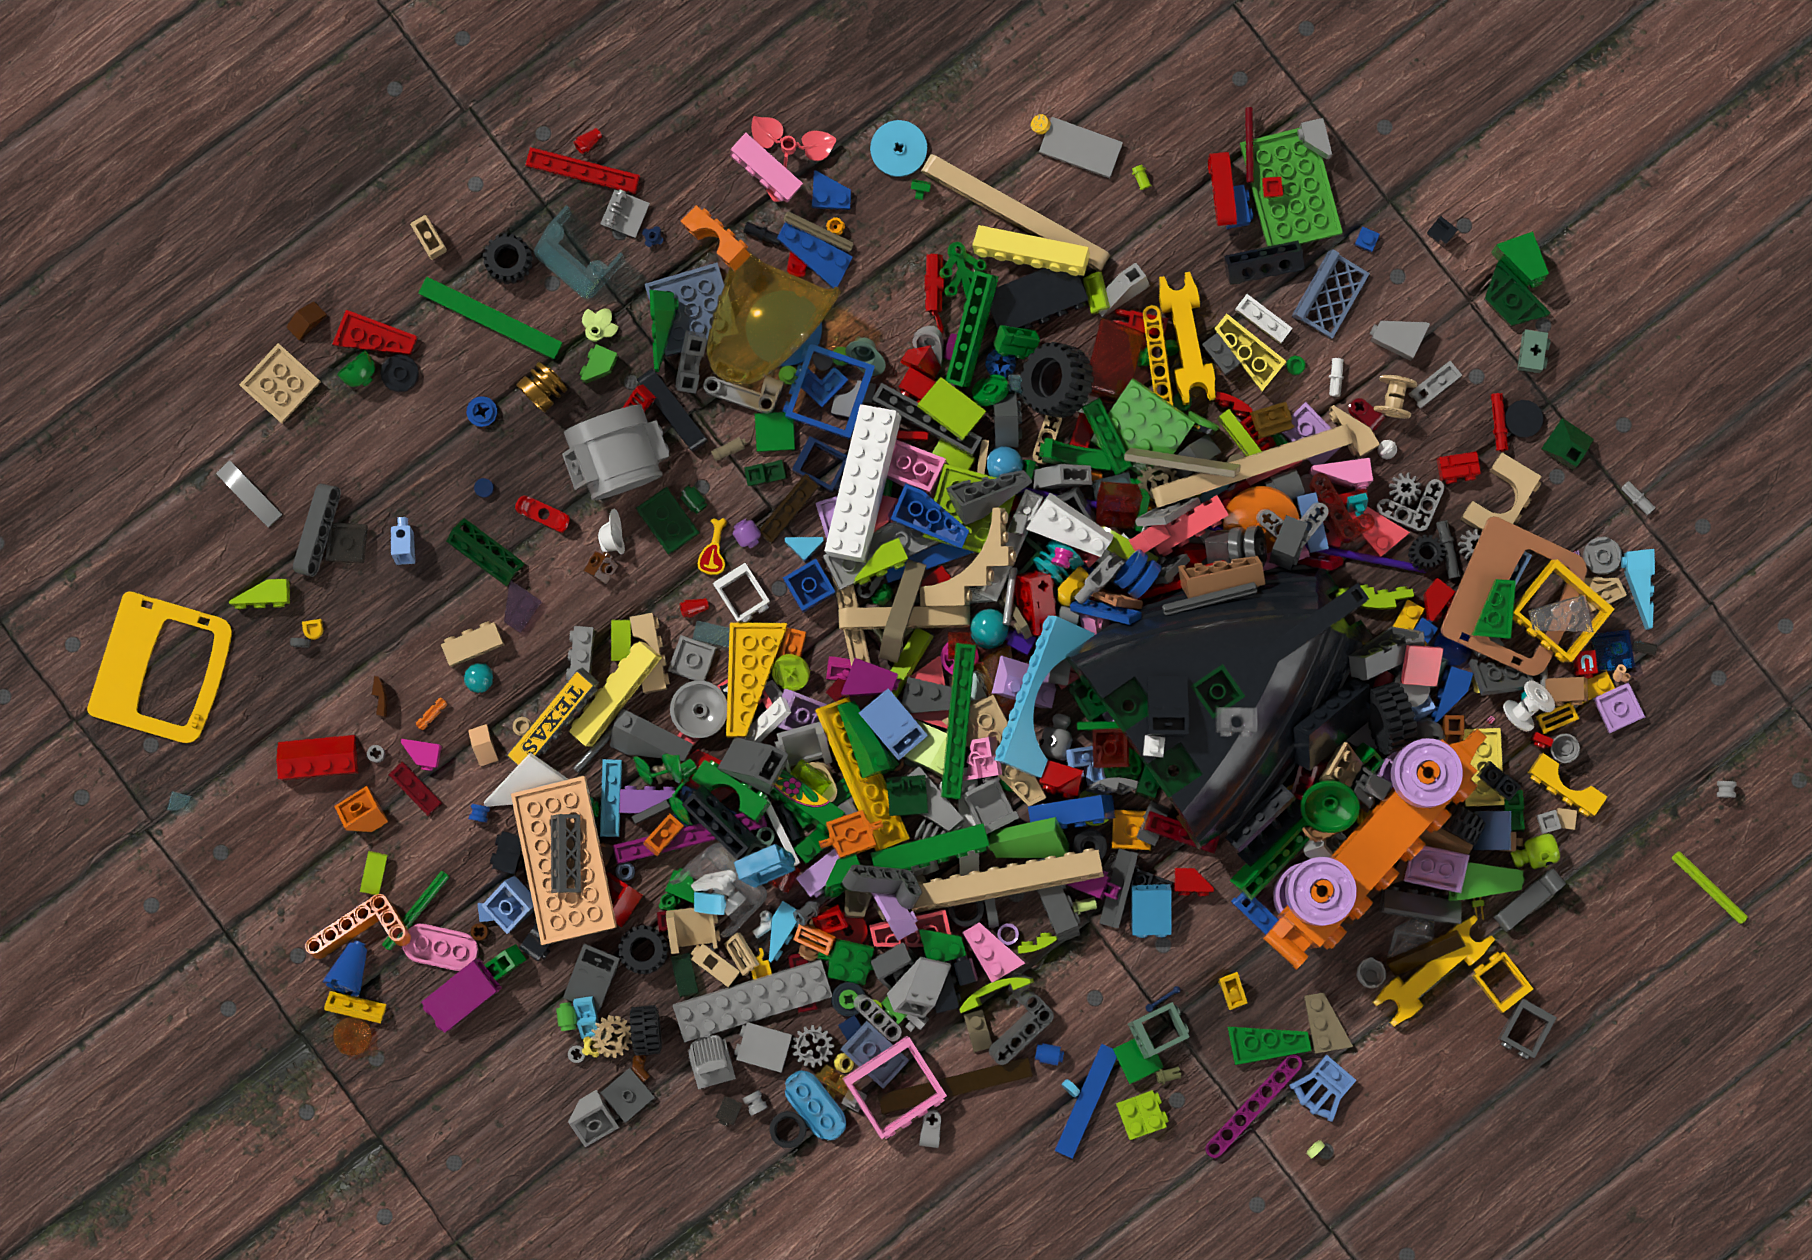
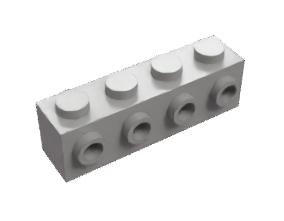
[566,626,595,706]

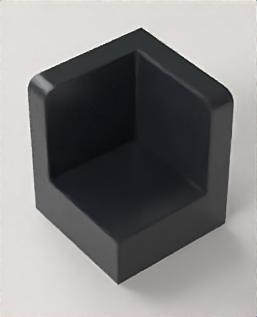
[1427,216,1458,248]

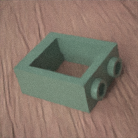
[1128,1002,1189,1059]

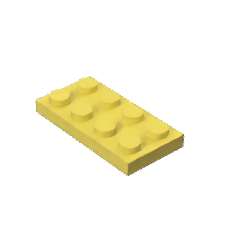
[1463,728,1504,807]

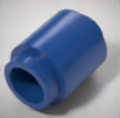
[1035,1043,1064,1066]

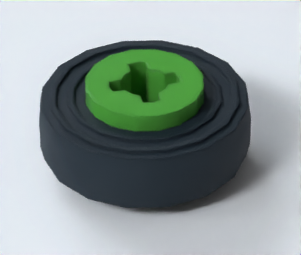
[832,982,866,1017]

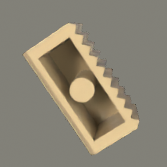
[410,215,447,260]

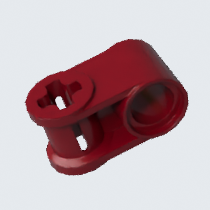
[1348,398,1385,432]

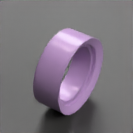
[997,924,1019,945]

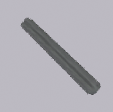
[1162,582,1257,616]

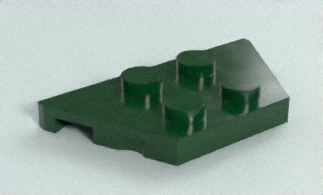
[1484,260,1551,327]

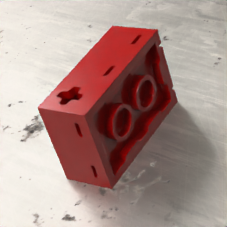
[1015,571,1056,636]

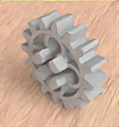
[792,1025,834,1067]

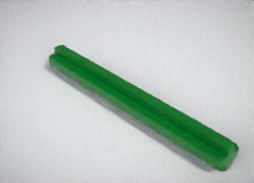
[382,871,449,951]

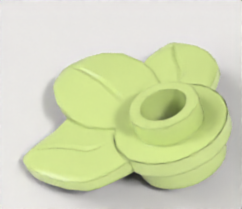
[582,309,619,342]

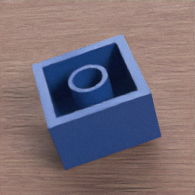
[783,559,836,613]

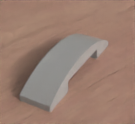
[216,460,282,528]

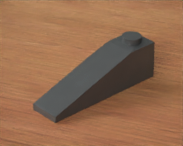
[947,470,1032,525]
[610,709,694,762]

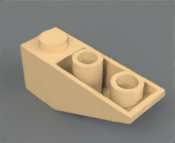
[1329,405,1380,458]

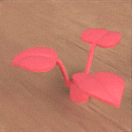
[751,116,836,202]

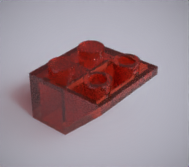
[1096,481,1143,529]

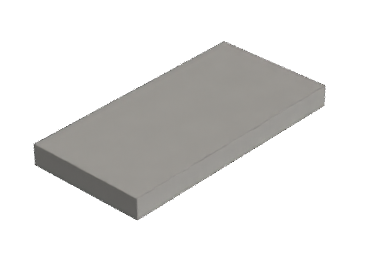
[1039,117,1123,179]

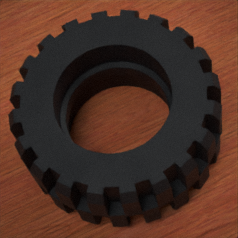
[1020,342,1094,418]

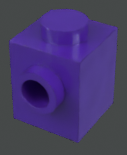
[1005,630,1036,657]

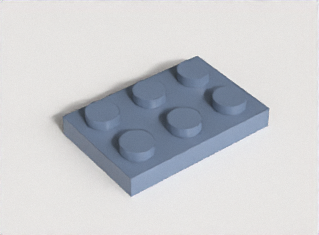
[841,1021,909,1088]

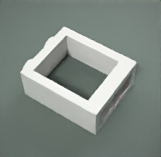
[713,563,770,623]

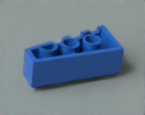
[1028,795,1116,829]

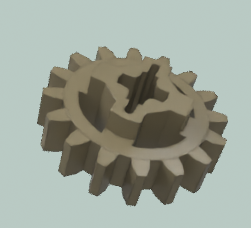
[1137,464,1179,503]

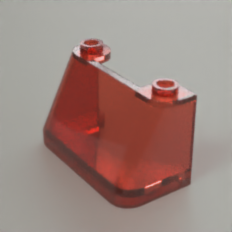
[1088,318,1146,404]

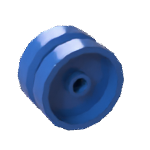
[1114,549,1161,599]

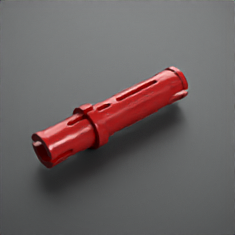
[1491,393,1509,452]

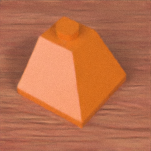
[334,786,388,832]

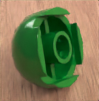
[337,351,375,387]

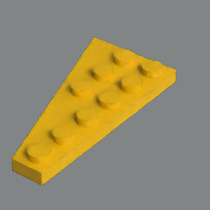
[726,623,788,737]

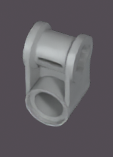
[919,1109,941,1148]

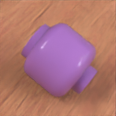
[733,519,761,548]

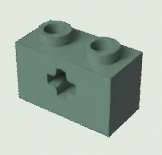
[1517,329,1550,373]

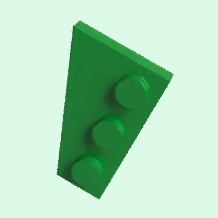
[1472,579,1516,638]

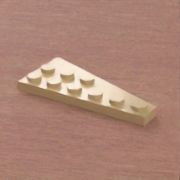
[942,694,1046,806]

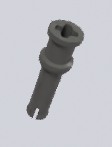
[793,891,845,926]

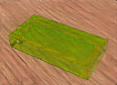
[790,759,832,796]

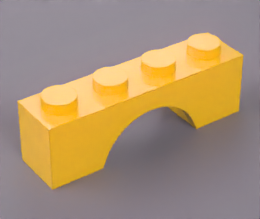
[1527,753,1607,817]

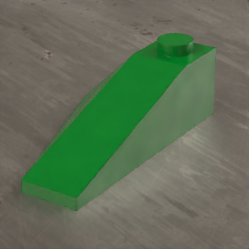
[649,290,679,372]
[837,701,895,778]

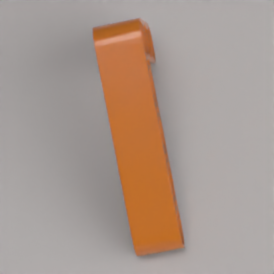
[305,894,411,959]

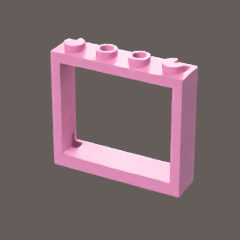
[842,1036,947,1139]

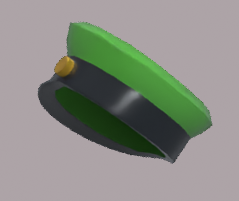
[1188,411,1219,436]

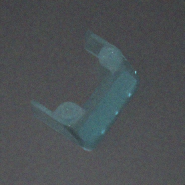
[534,205,625,299]

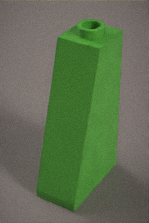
[988,817,1069,858]
[1448,862,1524,901]

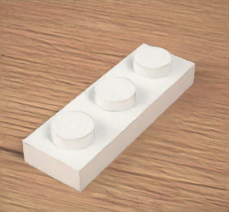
[1235,294,1292,344]
[745,696,792,743]

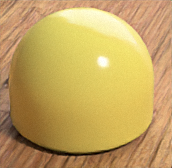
[834,1053,854,1073]

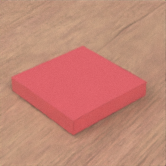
[1400,645,1443,686]

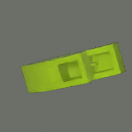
[1334,585,1414,610]

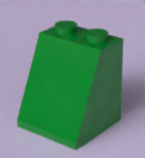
[1491,231,1549,288]

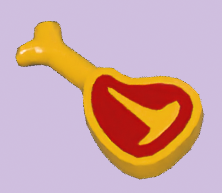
[697,518,727,575]

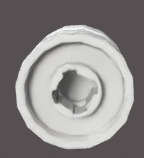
[713,883,746,916]

